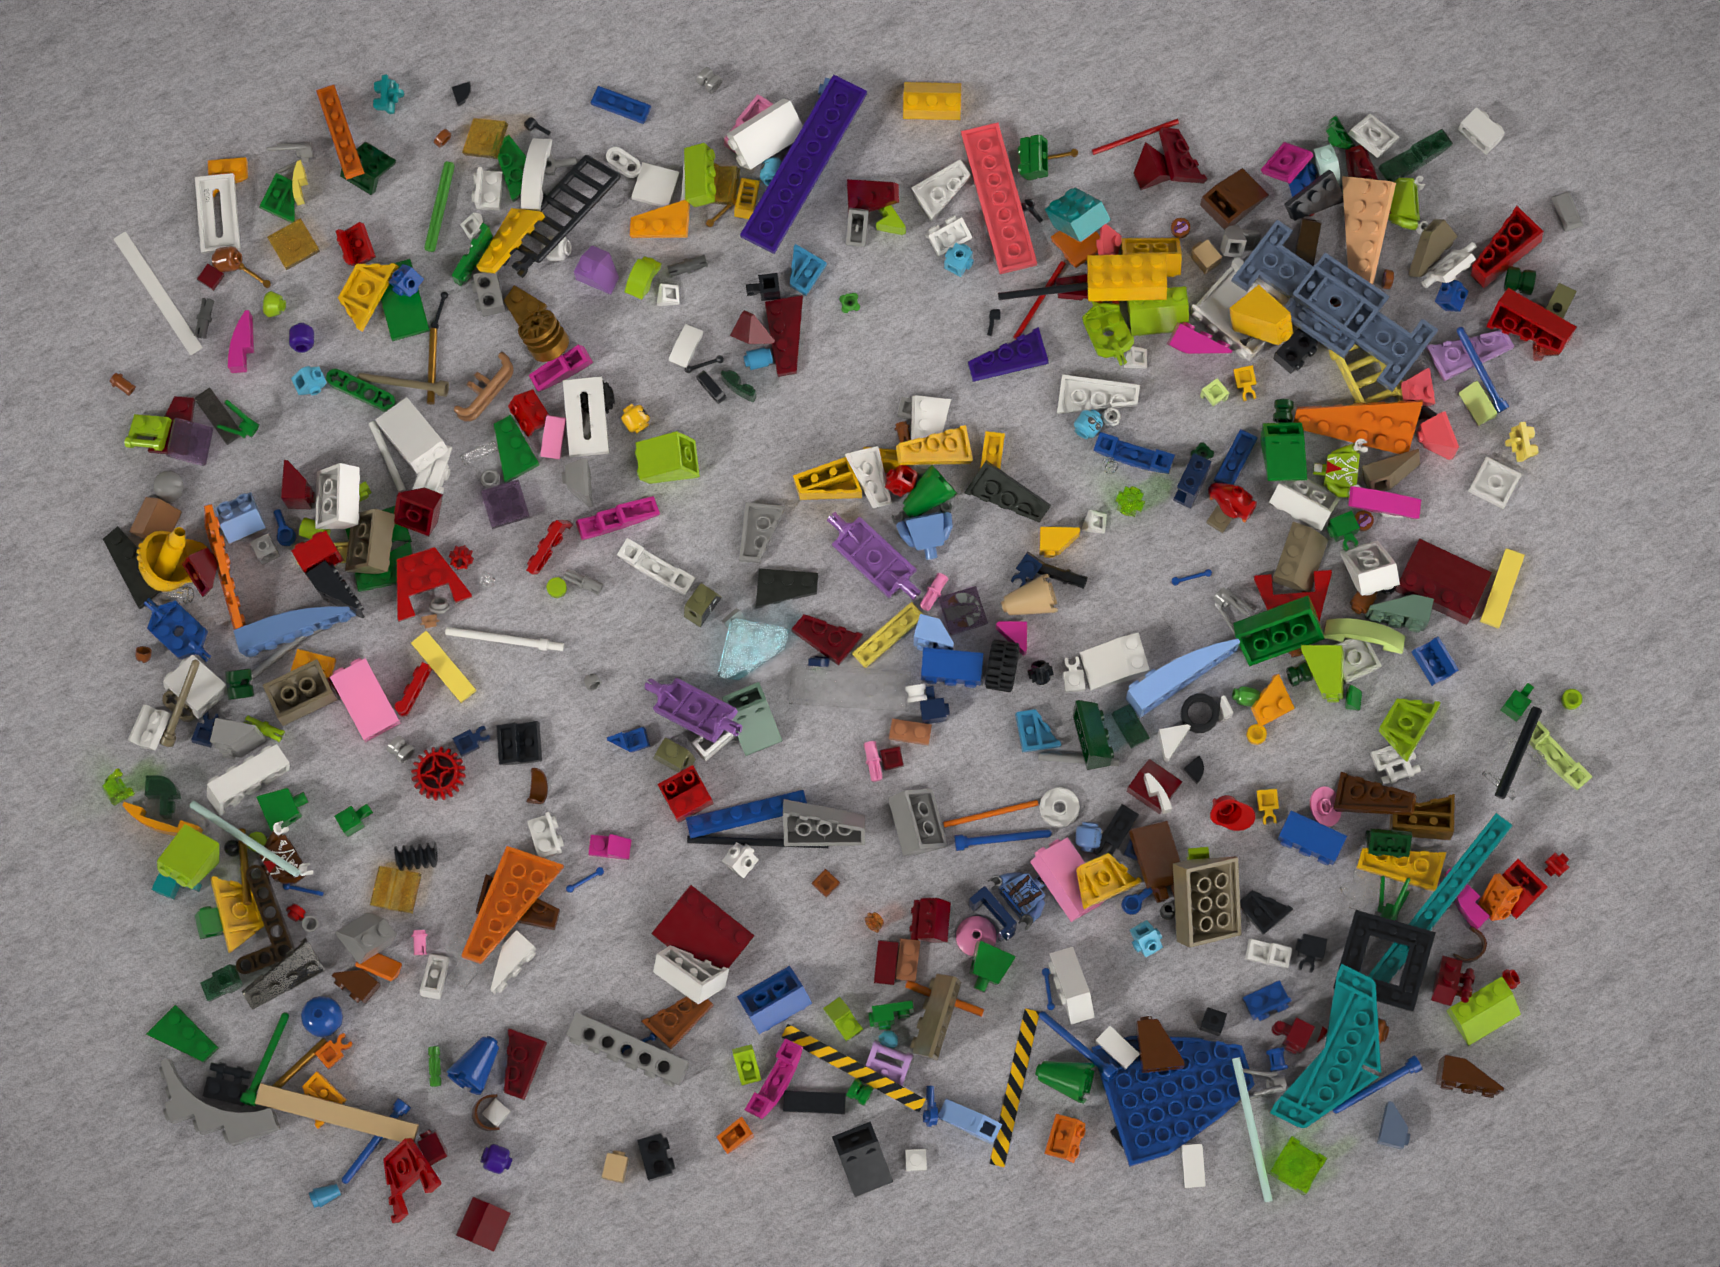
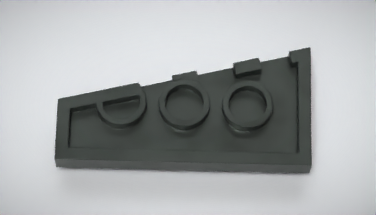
[964,460,1051,523]
[103,526,161,609]

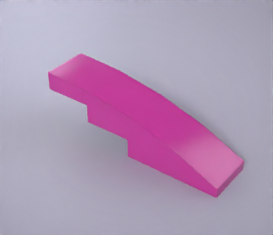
[1348,486,1421,519]
[576,496,660,540]

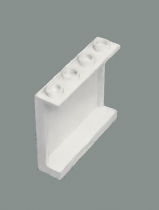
[1190,257,1289,361]

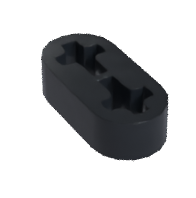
[696,370,727,404]

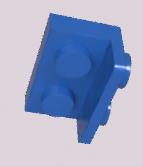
[1242,980,1292,1021]

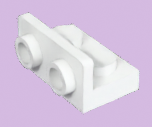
[472,167,503,210]
[925,215,972,256]
[128,704,171,751]
[527,812,564,858]

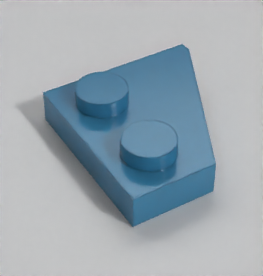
[790,244,827,296]
[1015,709,1061,753]

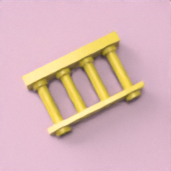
[1328,344,1403,404]

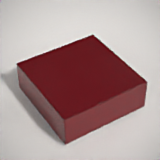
[197,264,225,291]
[880,746,904,771]

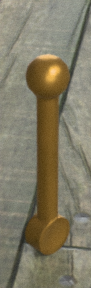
[1048,149,1078,160]
[706,198,736,227]
[239,263,271,288]

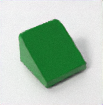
[1345,685,1362,711]

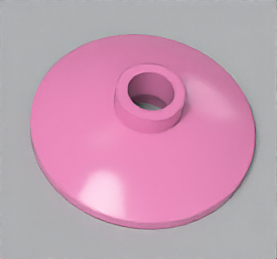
[1310,786,1341,827]
[956,916,997,956]

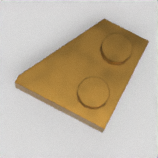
[504,285,547,326]

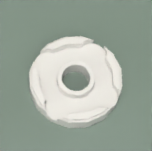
[1039,787,1080,828]

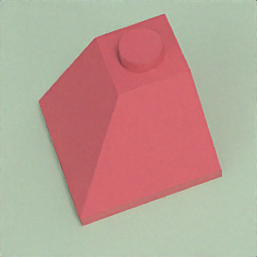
[1416,411,1459,460]

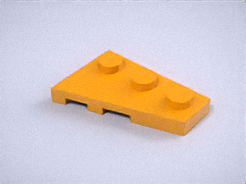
[630,200,690,238]

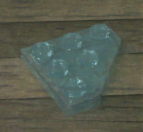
[718,618,789,681]

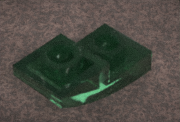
[721,370,757,403]

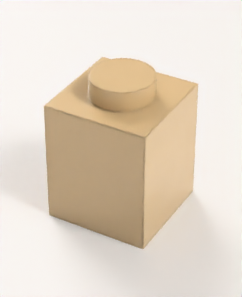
[1191,239,1222,274]
[602,1150,629,1183]

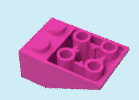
[1167,322,1233,354]

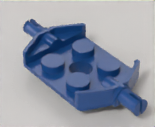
[144,598,211,662]

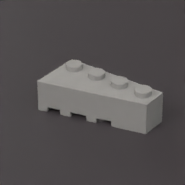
[783,799,865,846]

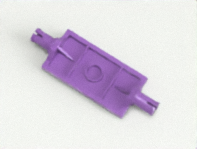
[827,512,922,600]
[645,678,742,743]

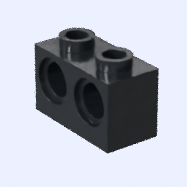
[1273,328,1318,374]
[637,1133,676,1182]

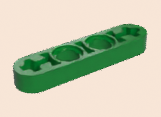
[326,369,396,412]

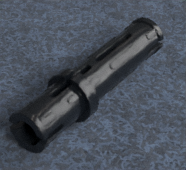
[1037,563,1088,589]

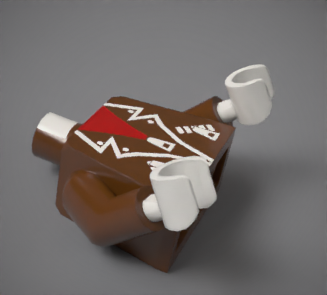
[255,821,313,884]

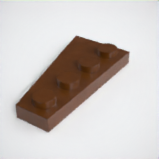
[1334,772,1417,815]
[476,874,560,930]

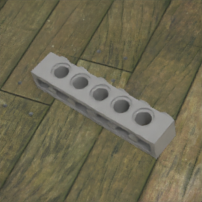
[566,1012,690,1087]

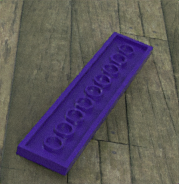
[740,74,867,254]

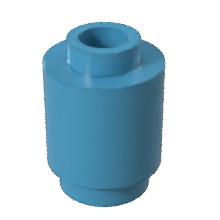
[743,347,773,370]

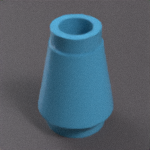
[309,1183,341,1208]

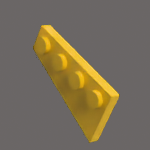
[476,208,545,274]
[896,425,973,465]
[1356,848,1447,892]

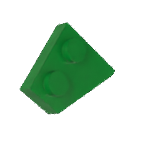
[1326,115,1355,149]
[259,173,295,224]

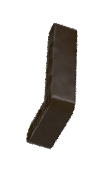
[236,865,295,974]

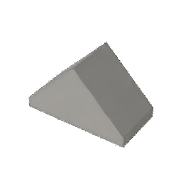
[846,208,869,247]

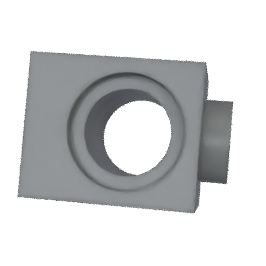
[250,533,280,565]

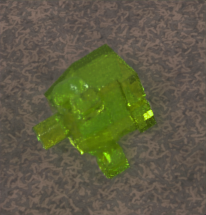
[101,768,135,806]

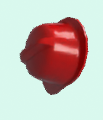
[1210,795,1255,831]

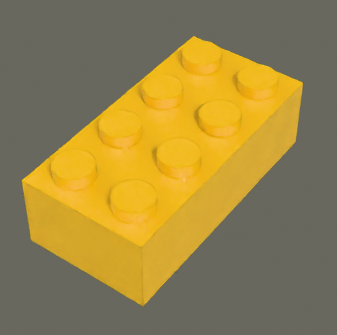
[1087,254,1167,301]

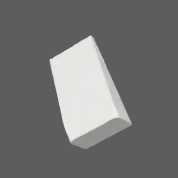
[420,954,450,1000]
[1181,1144,1206,1188]

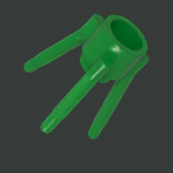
[217,400,260,439]
[1377,876,1410,921]

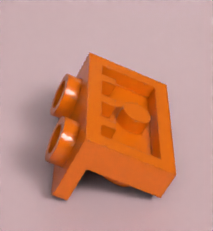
[1477,873,1523,921]
[1044,1114,1086,1163]

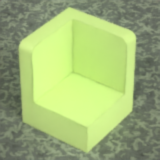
[1200,378,1229,407]

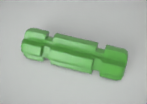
[428,1046,441,1087]

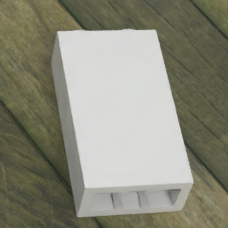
[726,99,803,170]
[375,397,449,473]

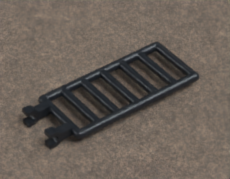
[503,155,621,278]

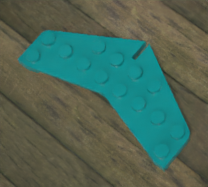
[1270,964,1381,1128]

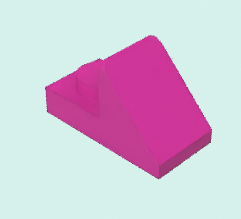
[588,834,632,860]

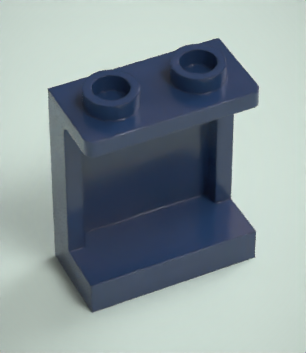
[1173,453,1212,509]
[968,886,1017,942]

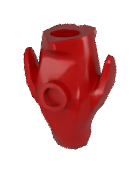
[1208,482,1257,522]

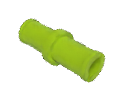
[243,715,285,743]

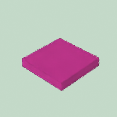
[1261,142,1314,184]

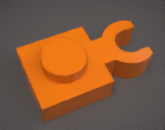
[315,1033,353,1070]

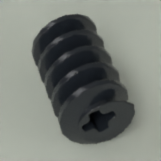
[394,842,438,871]

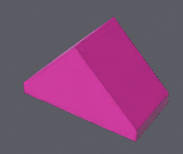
[996,621,1027,656]

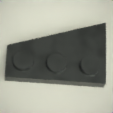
[755,568,818,609]

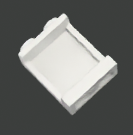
[163,655,227,719]

